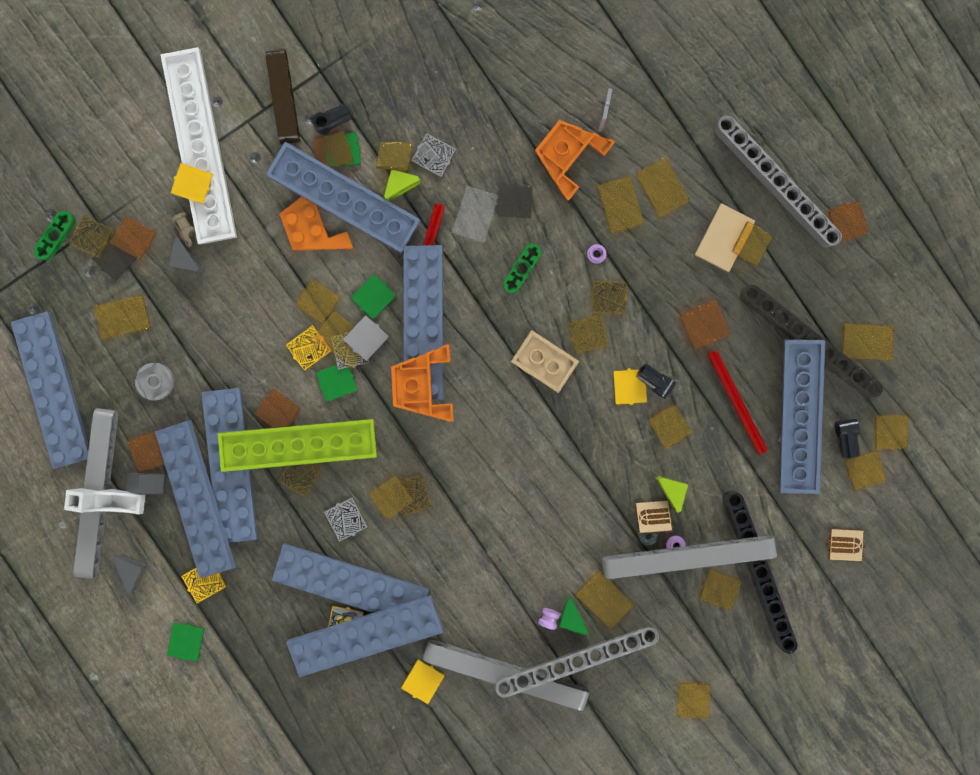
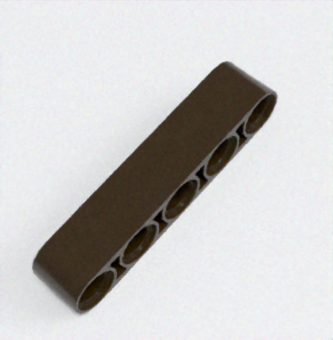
[265,48,300,145]

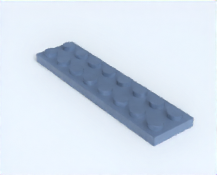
[266,142,420,254]
[404,245,443,400]
[11,311,89,469]
[779,340,825,494]
[201,388,258,543]
[155,420,236,578]
[272,543,429,613]
[286,595,444,677]

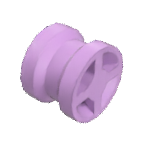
[538,608,561,630]

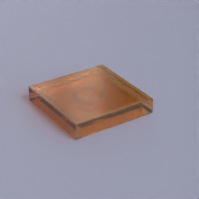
[679,299,730,349]

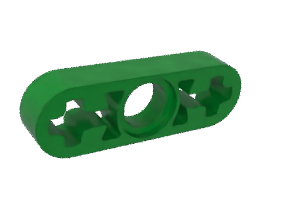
[34,211,76,261]
[503,244,541,294]

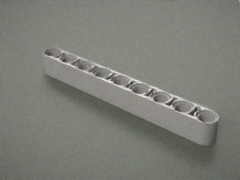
[714,115,842,248]
[73,408,118,579]
[601,536,777,579]
[494,627,659,698]
[422,640,590,711]

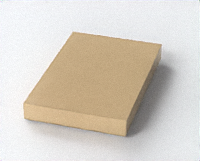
[694,203,755,273]
[511,330,579,393]

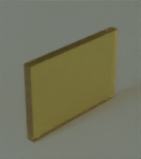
[636,158,690,217]
[598,176,644,233]
[94,294,151,340]
[313,311,361,368]
[842,323,894,361]
[575,570,634,629]

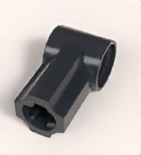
[312,103,352,135]
[636,363,677,399]
[835,419,860,458]

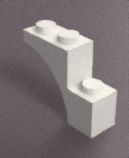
[64,488,146,514]

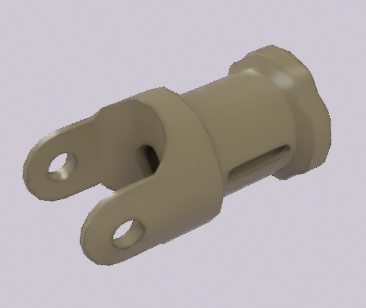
[170,212,199,248]

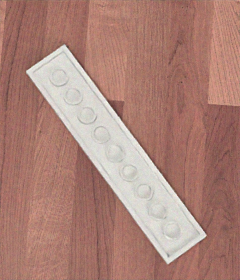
[161,47,237,245]

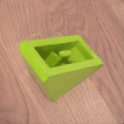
[384,169,421,201]
[656,476,688,513]

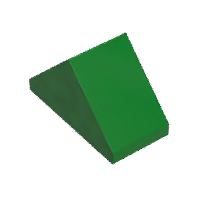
[558,595,589,635]

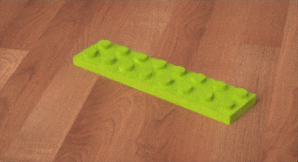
[217,419,377,472]

